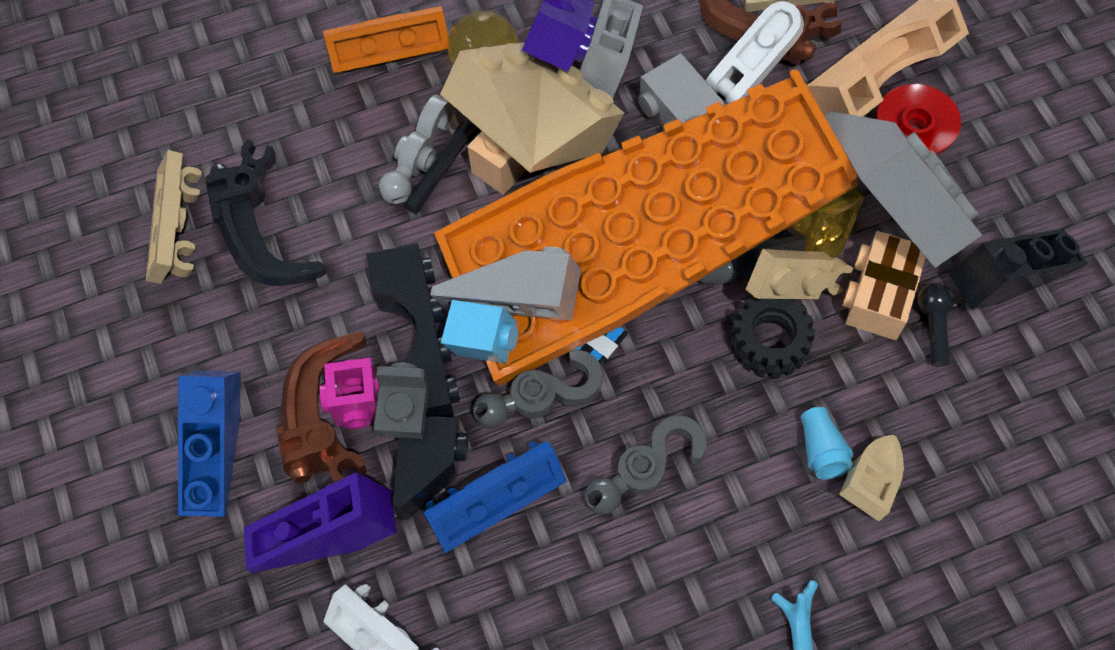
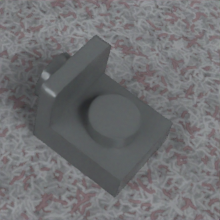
[374,362,429,439]

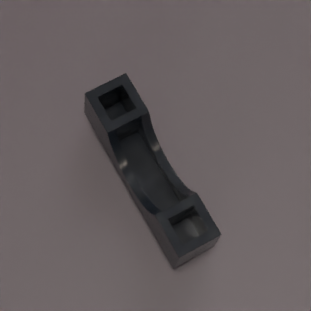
[366,243,460,417]

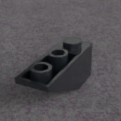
[949,229,1088,310]

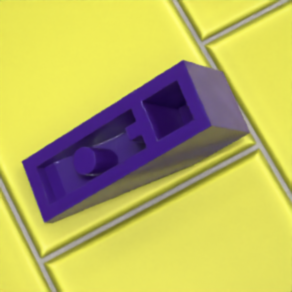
[243,472,397,573]

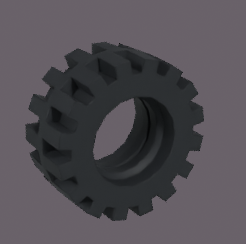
[730,298,815,379]

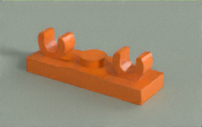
[323,6,451,73]

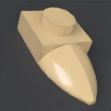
[839,435,904,521]

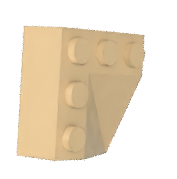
[440,42,624,172]

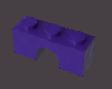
[521,0,598,72]

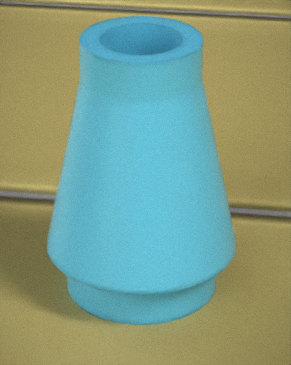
[801,407,853,480]

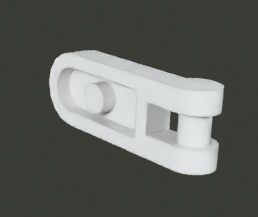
[706,1,804,104]

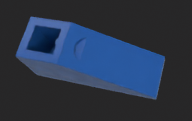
[178,371,241,517]

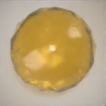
[447,11,519,66]

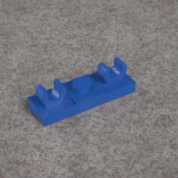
[423,441,567,553]

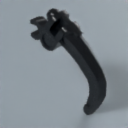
[205,140,326,286]

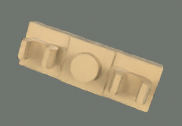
[146,150,202,284]

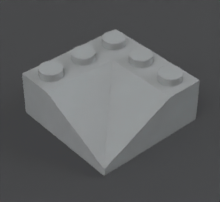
[825,111,982,268]

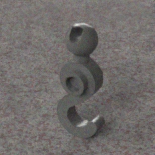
[473,350,603,429]
[584,416,707,515]

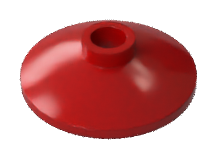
[876,84,961,155]

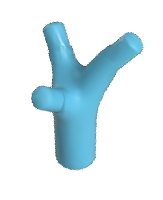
[772,580,818,650]

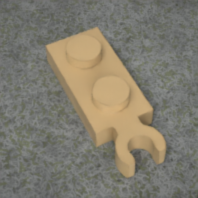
[745,249,853,299]

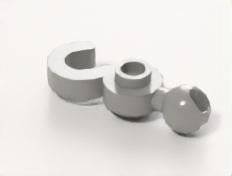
[379,94,454,205]

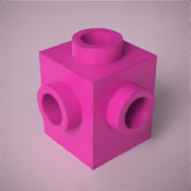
[320,358,380,429]

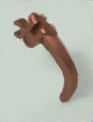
[700,0,841,65]
[276,331,368,483]

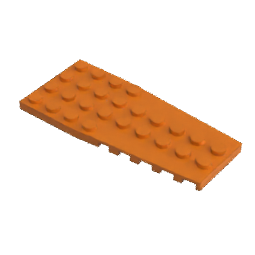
[434,69,859,386]

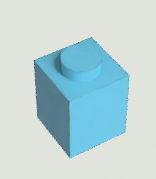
[441,300,518,364]

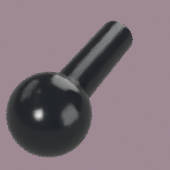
[917,283,954,367]

